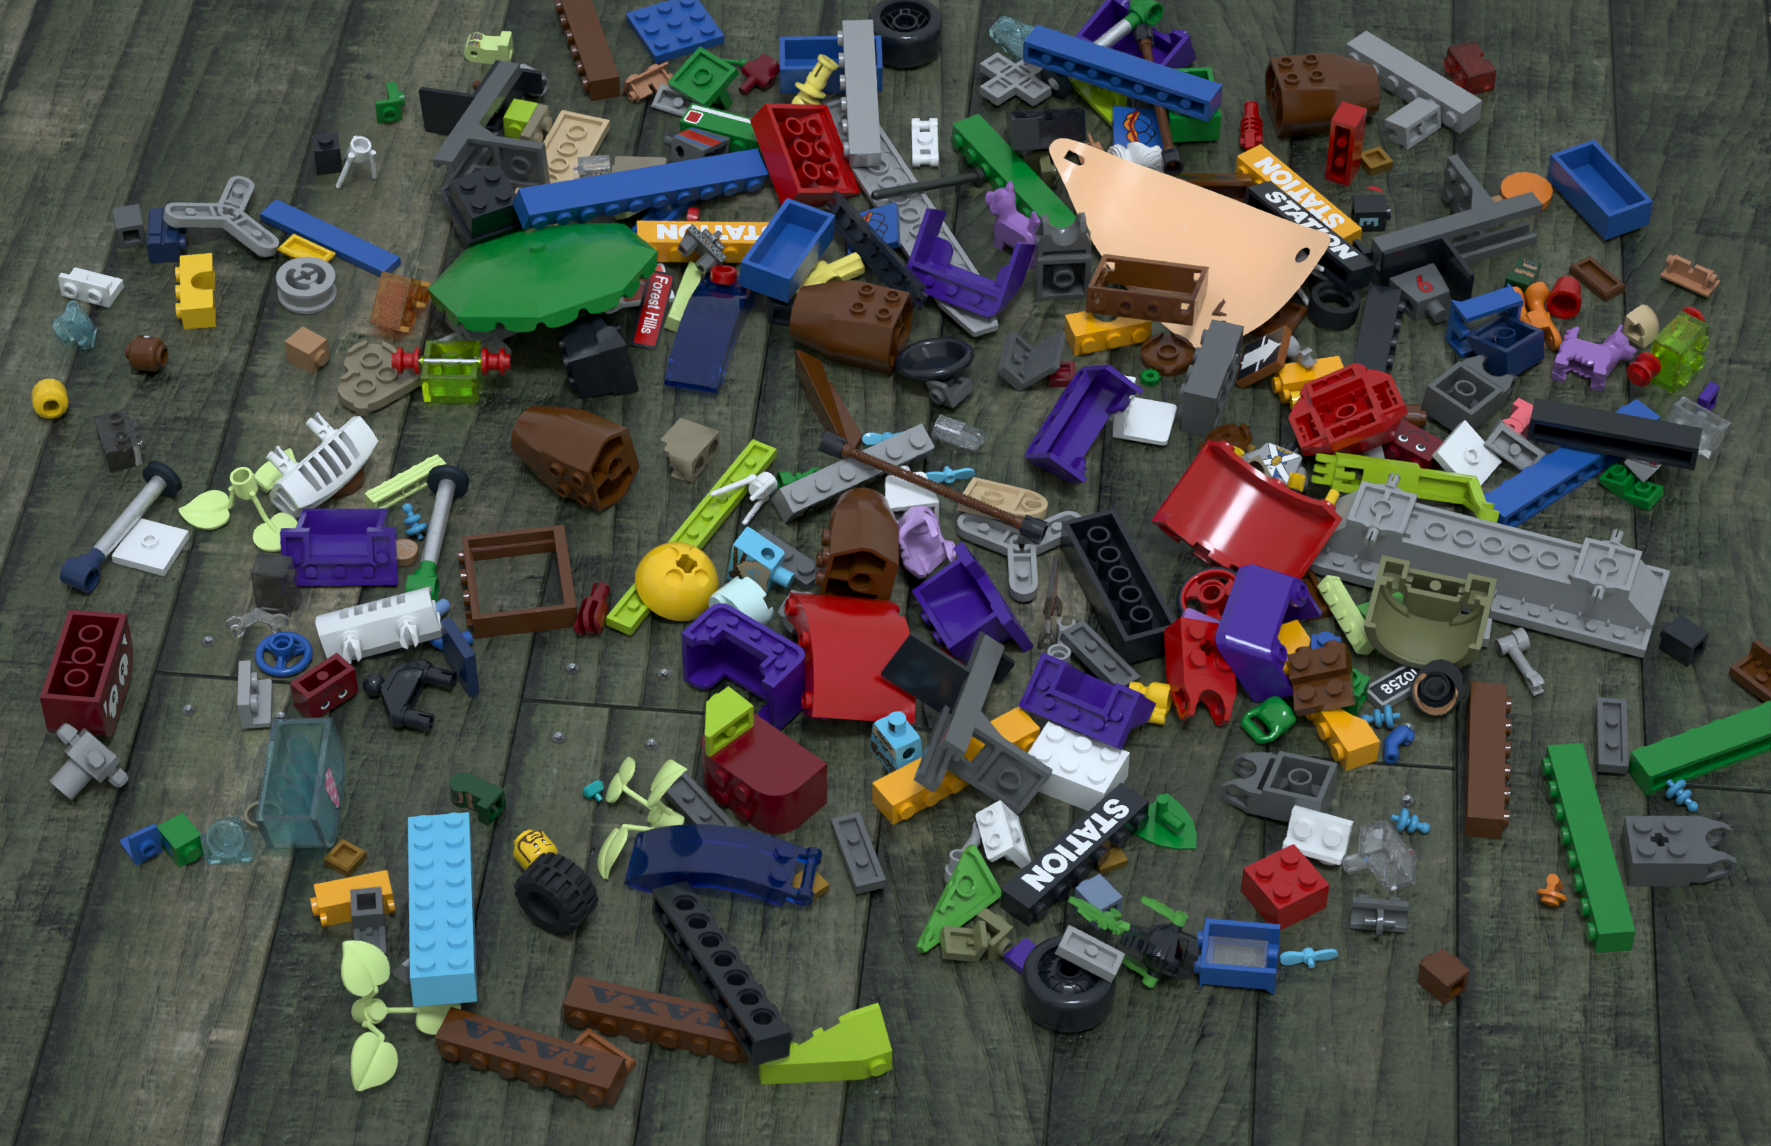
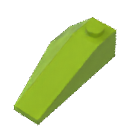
[759,1003,892,1085]

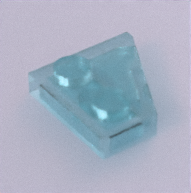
[990,15,1035,63]

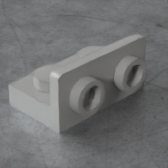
[237,660,272,729]

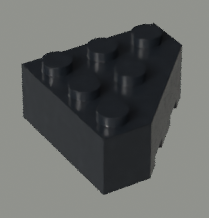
[1006,107,1086,155]

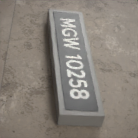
[1367,665,1460,713]

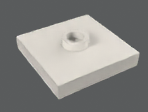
[1432,420,1502,485]
[112,518,190,576]

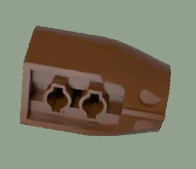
[1265,53,1380,138]
[789,280,914,375]
[511,406,640,511]
[815,488,899,600]

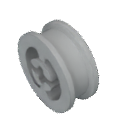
[276,257,337,314]

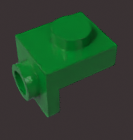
[375,81,405,124]

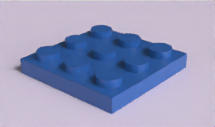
[626,0,724,64]

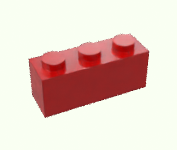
[1325,101,1367,186]

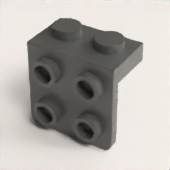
[997,330,1066,391]

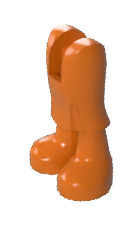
[1513,282,1562,351]

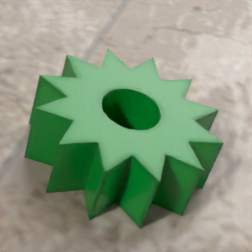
[1139,368,1161,388]

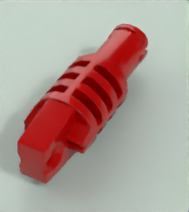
[1240,101,1263,151]

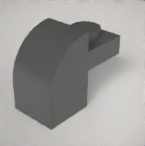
[350,887,387,957]

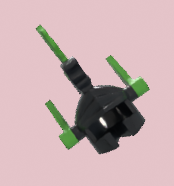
[1068,896,1199,988]

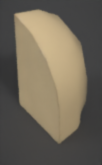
[1623,305,1659,349]

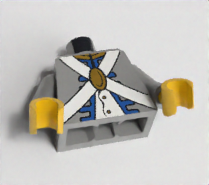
[1233,442,1308,492]

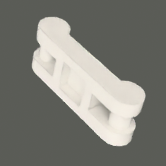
[912,118,938,167]

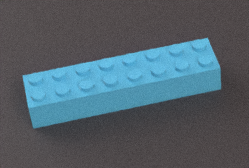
[408,812,477,1007]

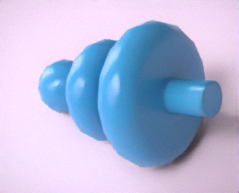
[402,503,428,540]
[1360,704,1401,729]
[1665,779,1698,812]
[1390,808,1430,833]

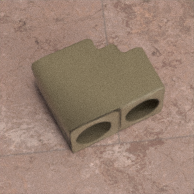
[661,418,719,483]

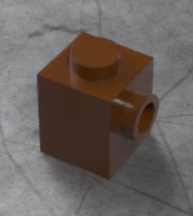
[1417,948,1470,1006]

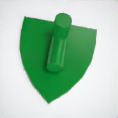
[1134,793,1197,850]

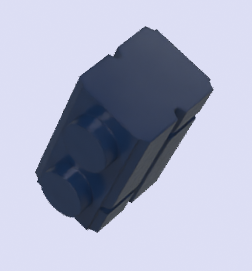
[147,208,188,263]

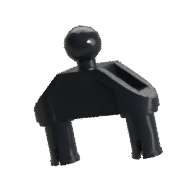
[362,659,457,732]

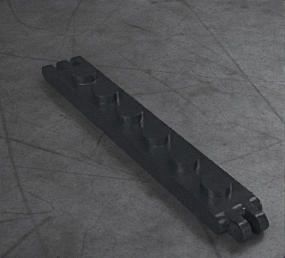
[822,190,929,310]

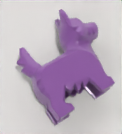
[985,181,1040,270]
[1551,324,1638,392]

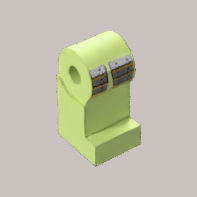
[464,31,514,64]

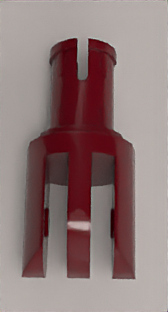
[574,582,610,636]

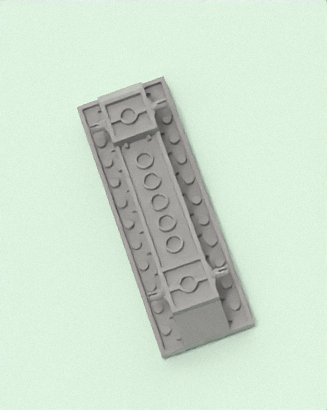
[1308,473,1670,658]

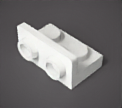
[58,267,124,308]
[975,800,1031,869]
[1282,805,1354,865]

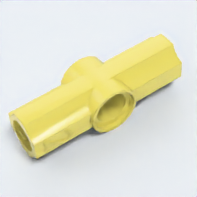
[791,253,865,301]

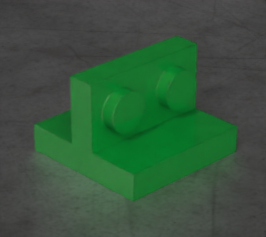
[667,47,739,110]

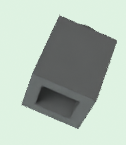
[112,204,146,248]

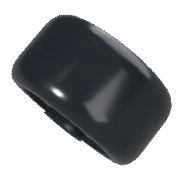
[868,0,943,68]
[1021,935,1116,1033]

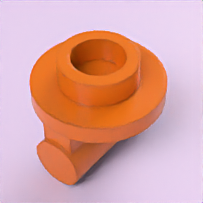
[1536,874,1567,907]

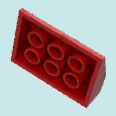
[750,103,860,207]

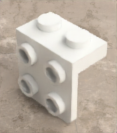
[1109,376,1177,445]

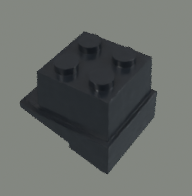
[440,164,523,250]
[558,310,639,399]

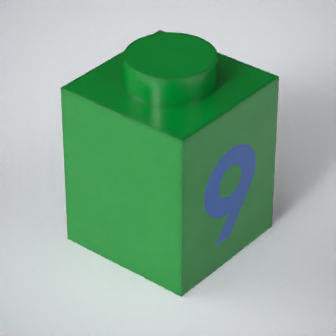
[157,812,205,868]

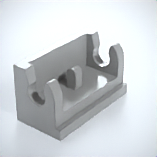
[1385,97,1441,150]

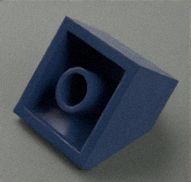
[1466,313,1545,377]

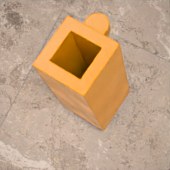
[1271,356,1344,404]
[310,870,395,927]

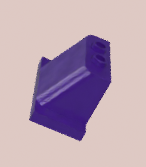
[280,508,399,586]
[912,542,1034,658]
[1019,652,1156,750]

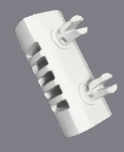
[266,412,378,519]
[315,586,442,664]

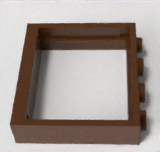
[1086,254,1209,326]
[458,525,577,639]

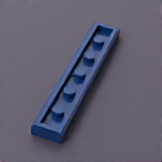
[260,199,401,279]

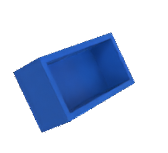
[780,35,882,94]
[1547,140,1653,240]
[740,198,835,303]

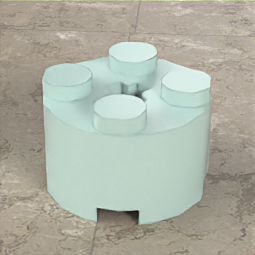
[709,576,774,626]

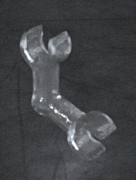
[226,607,289,637]

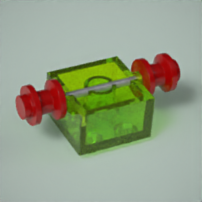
[1626,307,1710,394]
[391,340,511,402]

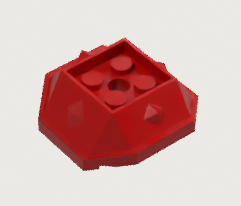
[1288,363,1408,456]

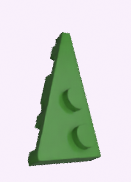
[915,844,1001,953]

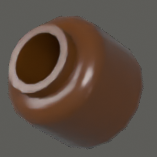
[125,335,168,372]

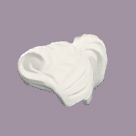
[1107,142,1164,173]

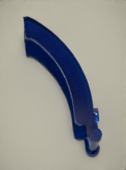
[664,272,757,393]
[624,824,823,906]

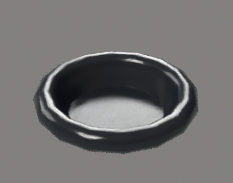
[894,338,975,382]

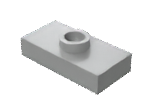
[1055,925,1125,982]

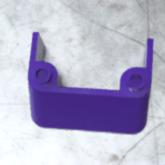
[907,208,1036,317]
[1024,364,1143,483]
[1216,564,1322,703]

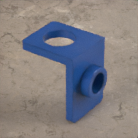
[120,824,163,865]

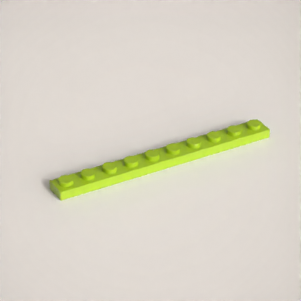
[606,439,777,636]

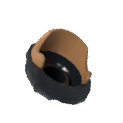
[1410,659,1463,716]

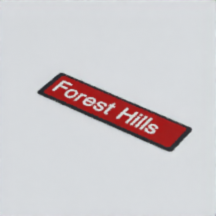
[630,270,675,349]

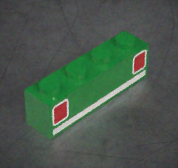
[680,103,765,163]

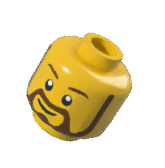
[513,830,558,871]

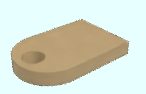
[957,477,1048,520]

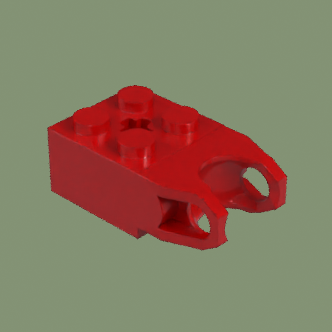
[1164,617,1237,726]

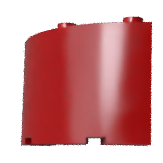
[1151,440,1343,580]
[784,592,916,724]

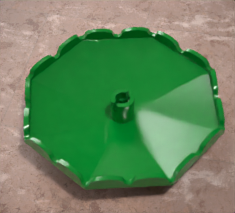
[428,223,658,332]

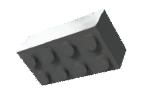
[1177,319,1244,437]

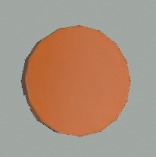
[1500,172,1553,210]

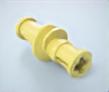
[791,54,839,105]

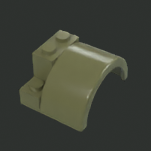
[1364,555,1497,669]

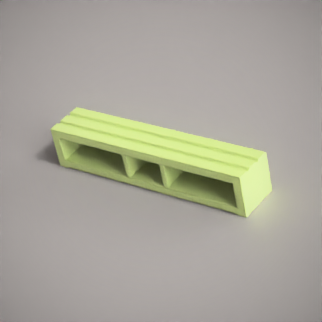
[664,261,705,333]
[364,454,447,509]
[1317,575,1375,655]

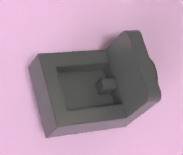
[926,375,975,408]

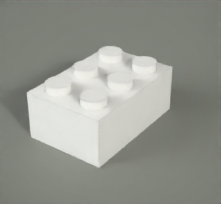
[1028,721,1130,811]

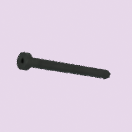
[871,167,985,201]

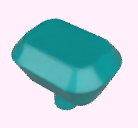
[582,780,604,802]

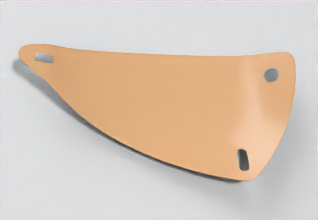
[1049,138,1330,348]

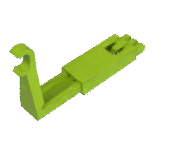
[1311,452,1499,523]

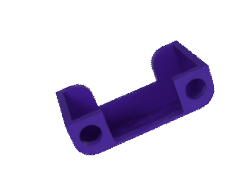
[1075,0,1196,69]

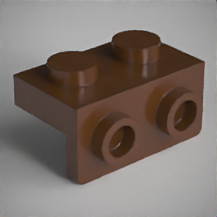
[1728,639,1771,702]

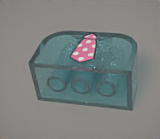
[255,718,345,849]

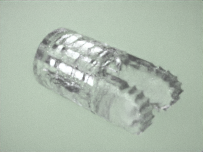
[932,415,987,450]

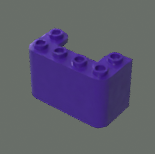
[681,603,805,730]

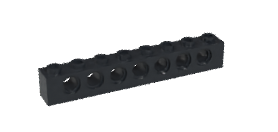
[652,881,793,1066]

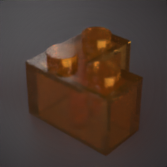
[370,271,431,333]

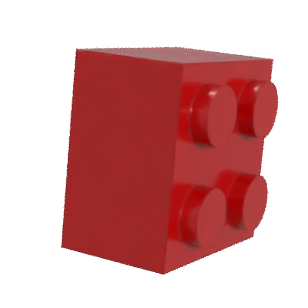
[1241,844,1329,931]

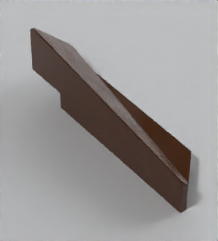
[795,349,862,460]

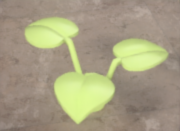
[178,448,297,552]
[598,757,687,881]
[341,941,461,1091]

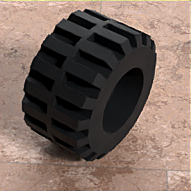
[514,852,599,936]

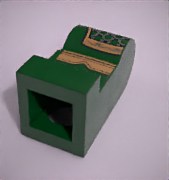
[1504,257,1541,295]
[449,772,506,827]

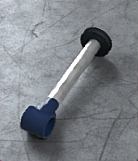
[60,461,182,593]

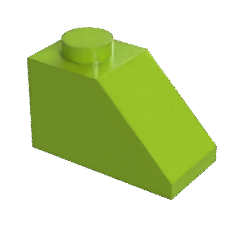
[705,686,754,757]

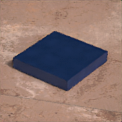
[440,617,479,698]

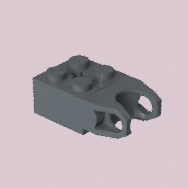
[1033,212,1092,301]
[1421,355,1518,431]
[1222,751,1338,822]
[1620,816,1737,887]

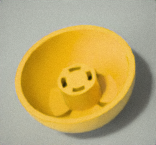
[635,542,719,621]

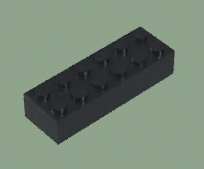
[1061,508,1176,664]

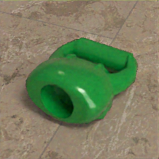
[1240,696,1296,744]

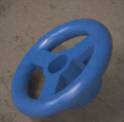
[254,632,313,677]

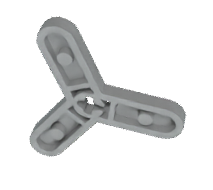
[163,176,279,257]
[957,511,1081,602]

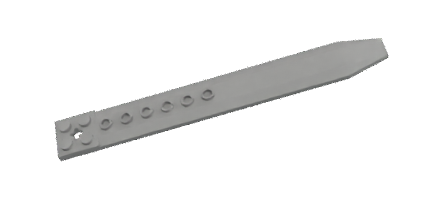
[820,92,998,337]

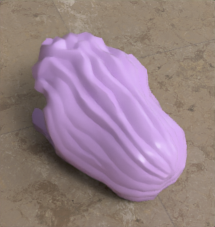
[898,505,957,579]

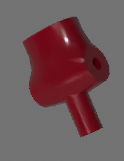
[738,53,780,95]

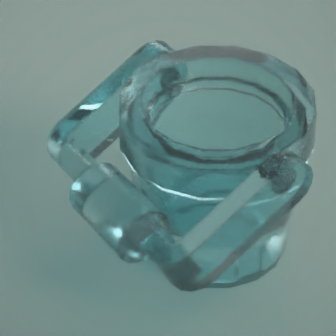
[51,300,97,349]
[201,815,255,864]

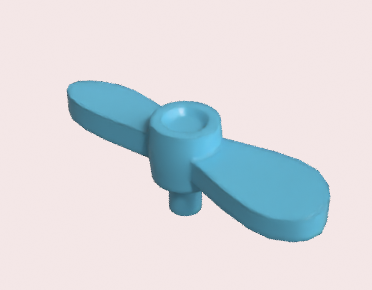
[862,431,904,445]
[925,466,975,484]
[1279,948,1338,968]

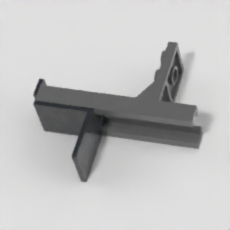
[419,60,550,202]
[1352,154,1542,302]
[881,631,1053,815]

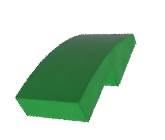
[1599,463,1664,510]

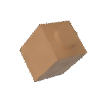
[284,326,330,374]

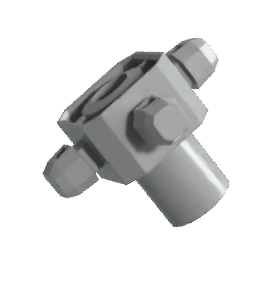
[50,723,128,800]

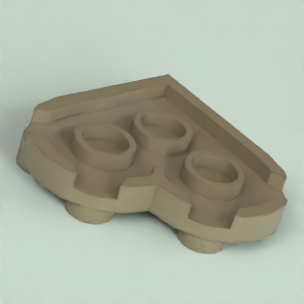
[338,340,426,416]

